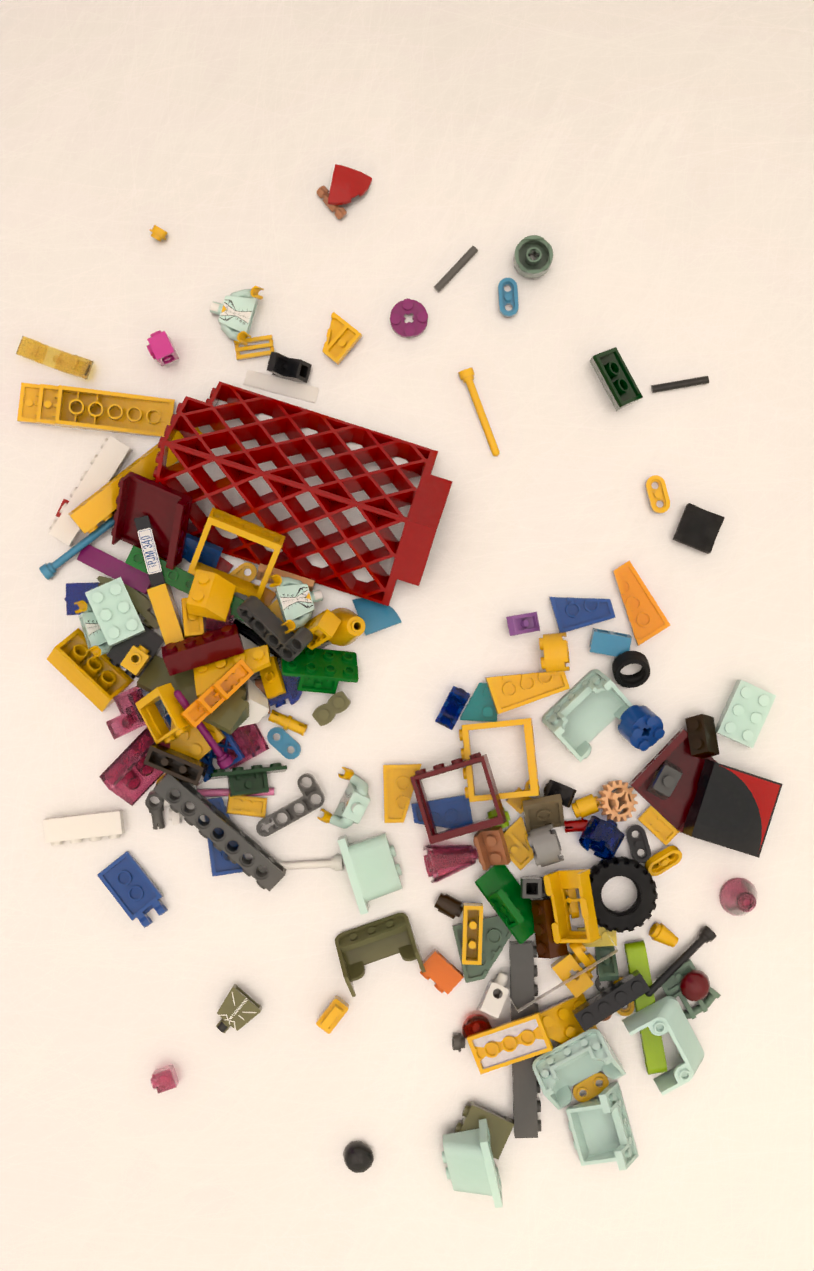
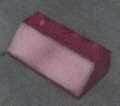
[99,728,170,806]

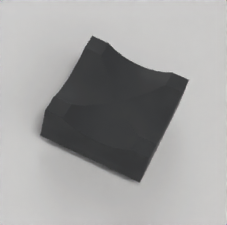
[673,503,725,554]

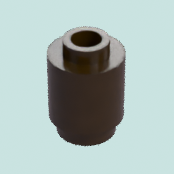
[434,893,463,919]

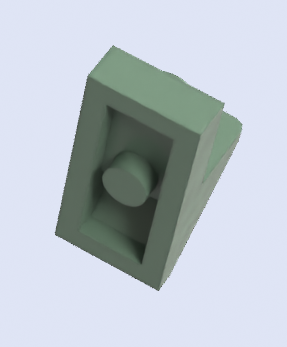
[595,946,619,982]

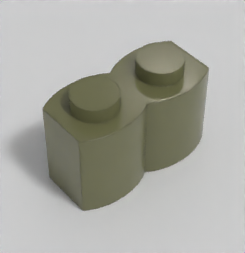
[312,691,351,726]

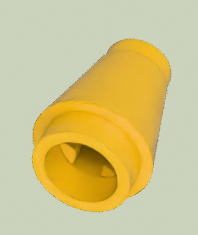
[649,922,679,948]

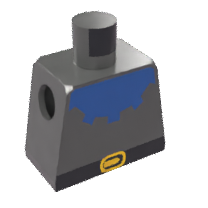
[646,760,683,800]

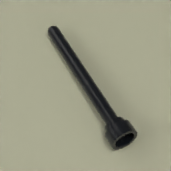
[645,926,717,997]

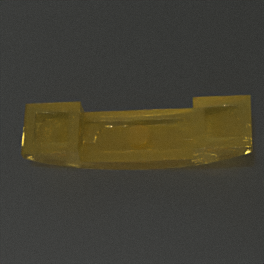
[16,336,94,380]

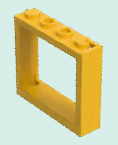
[188,507,286,600]
[459,718,540,802]

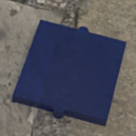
[64,582,99,615]

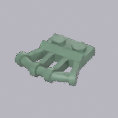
[657,959,721,1020]

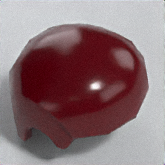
[680,970,710,1001]

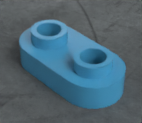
[498,278,519,317]
[267,727,301,759]

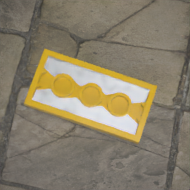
[467,1012,553,1074]

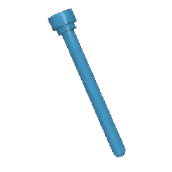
[39,517,115,580]

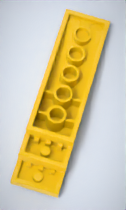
[17,382,175,437]

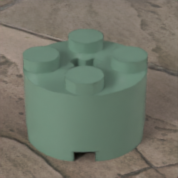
[513,235,553,278]

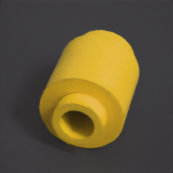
[571,794,600,818]

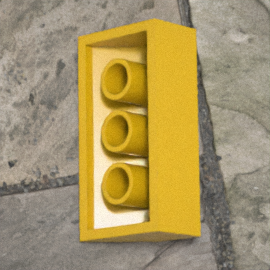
[47,628,134,712]

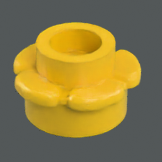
[150,225,167,242]

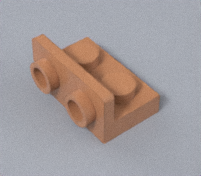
[473,827,511,871]

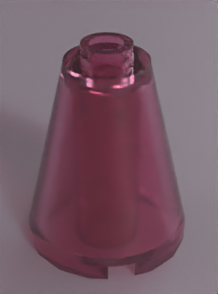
[423,845,478,883]
[719,877,758,916]

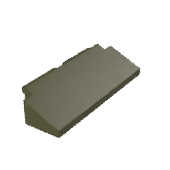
[137,655,249,735]

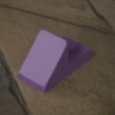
[506,612,540,636]

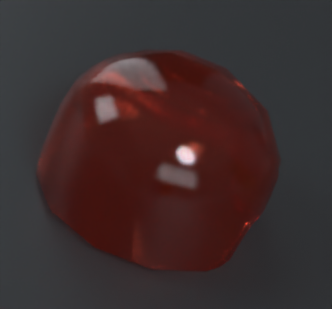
[462,1014,492,1039]

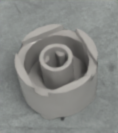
[527,823,564,867]

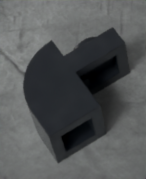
[267,352,312,383]

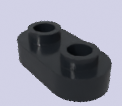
[626,824,651,863]

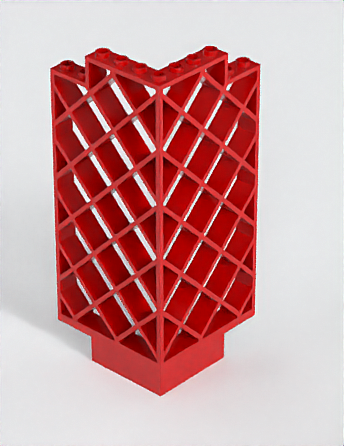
[153,381,453,606]

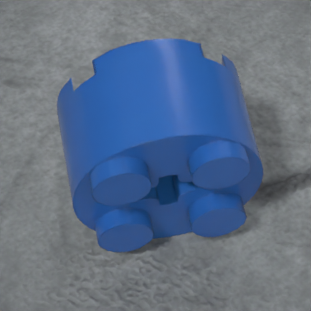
[618,705,665,751]

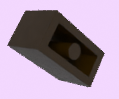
[685,714,719,759]

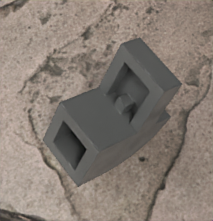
[520,876,551,898]

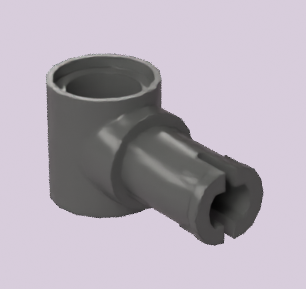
[145,790,165,830]

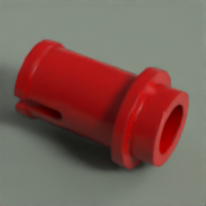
[564,818,588,833]

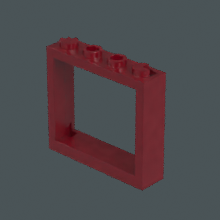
[410,752,507,844]

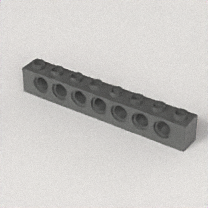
[153,773,287,892]

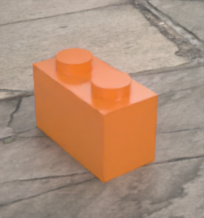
[419,949,464,994]

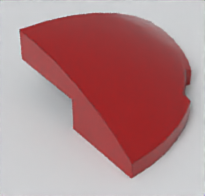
[328,164,372,205]

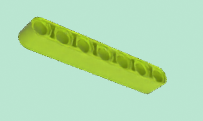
[624,940,667,1075]

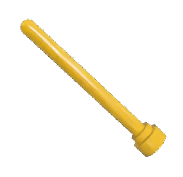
[458,367,500,456]

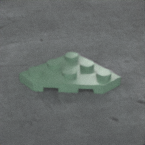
[453,915,512,983]

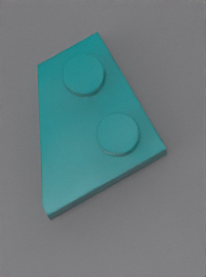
[460,683,497,722]

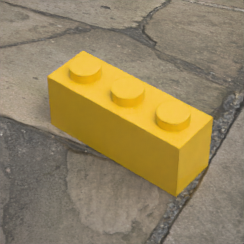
[461,903,483,965]

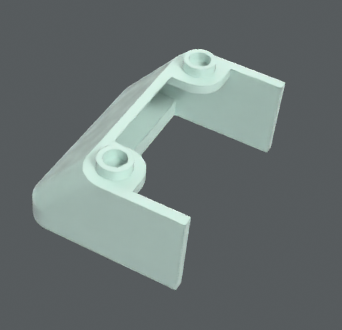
[622,996,704,1096]

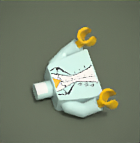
[210,286,264,346]
[268,574,323,634]
[74,600,113,660]
[317,767,371,829]

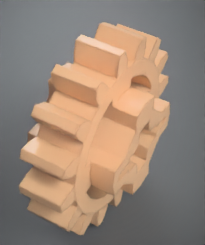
[597,780,638,822]

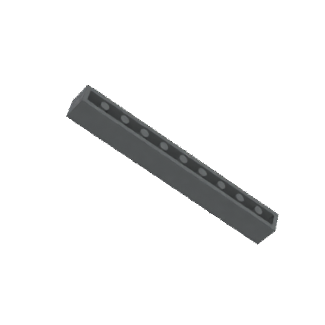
[509,941,541,1138]

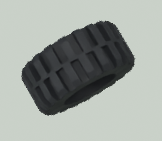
[589,856,658,933]

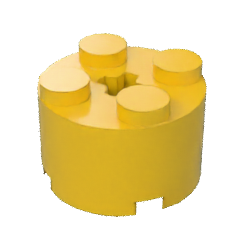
[539,632,570,673]

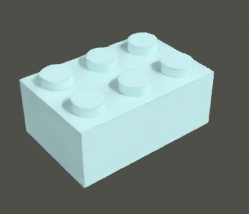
[85,577,146,647]
[715,680,776,748]

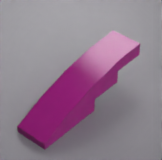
[77,545,151,595]

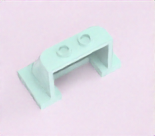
[337,833,403,915]
[566,1082,639,1171]
[442,1119,503,1208]

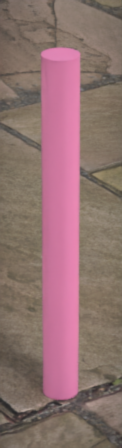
[197,788,274,797]

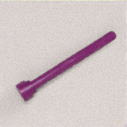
[174,690,234,769]

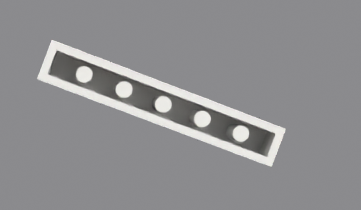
[49,436,132,547]

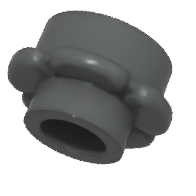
[452,1033,465,1052]

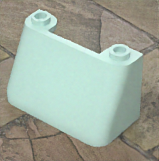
[542,669,633,762]
[532,1029,626,1110]

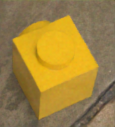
[120,645,152,676]

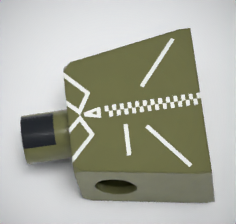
[216,984,262,1033]

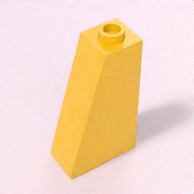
[147,583,186,645]

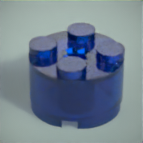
[579,816,625,860]

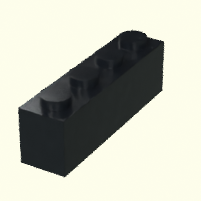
[572,970,651,1032]

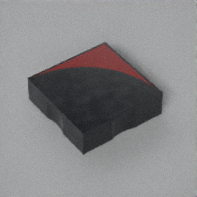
[682,759,783,858]

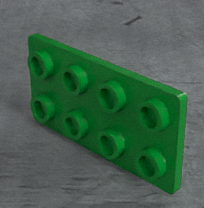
[281,647,359,694]
[475,865,535,944]

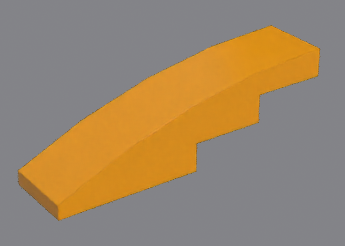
[180,659,254,728]

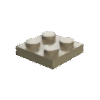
[522,794,565,833]

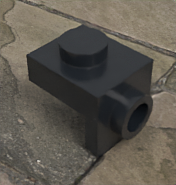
[543,780,577,808]

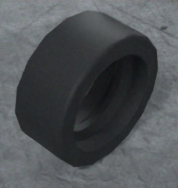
[612,651,650,688]

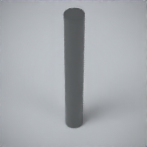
[434,246,478,292]

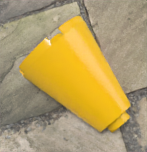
[329,608,365,646]

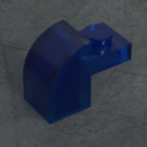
[268,675,303,708]
[435,686,471,730]

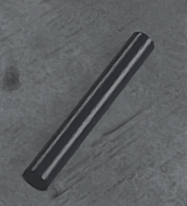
[651,376,709,393]

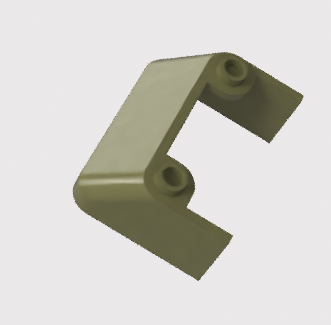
[335,913,426,997]

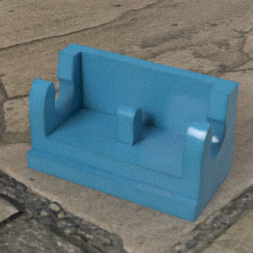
[589,628,632,657]

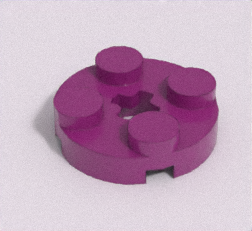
[390,298,428,338]

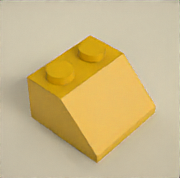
[186,569,236,622]

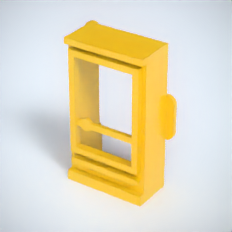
[543,869,601,944]

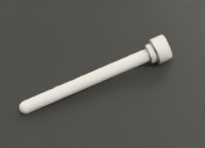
[258,855,343,871]

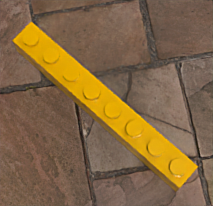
[68,427,202,534]

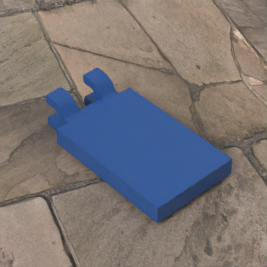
[97,851,168,928]

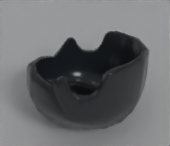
[343,1141,374,1173]

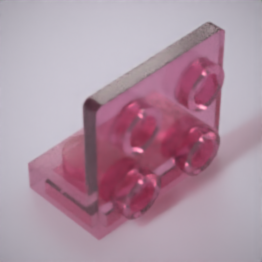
[219,723,269,769]

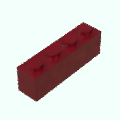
[161,624,245,676]

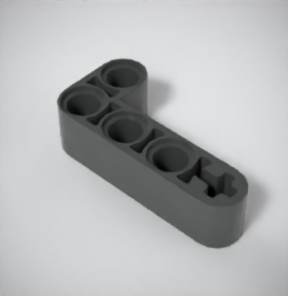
[237,596,313,662]
[256,773,325,837]

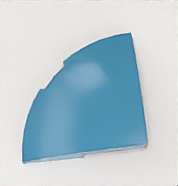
[353,598,401,636]

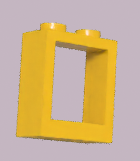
[135,683,190,745]

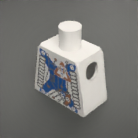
[476,972,509,1019]

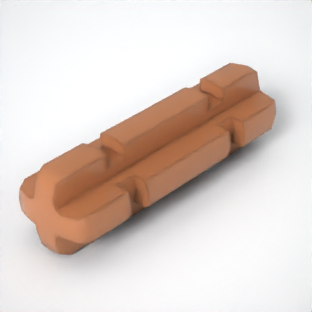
[316,185,347,220]

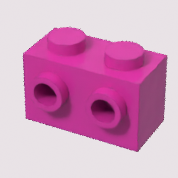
[147,331,179,366]

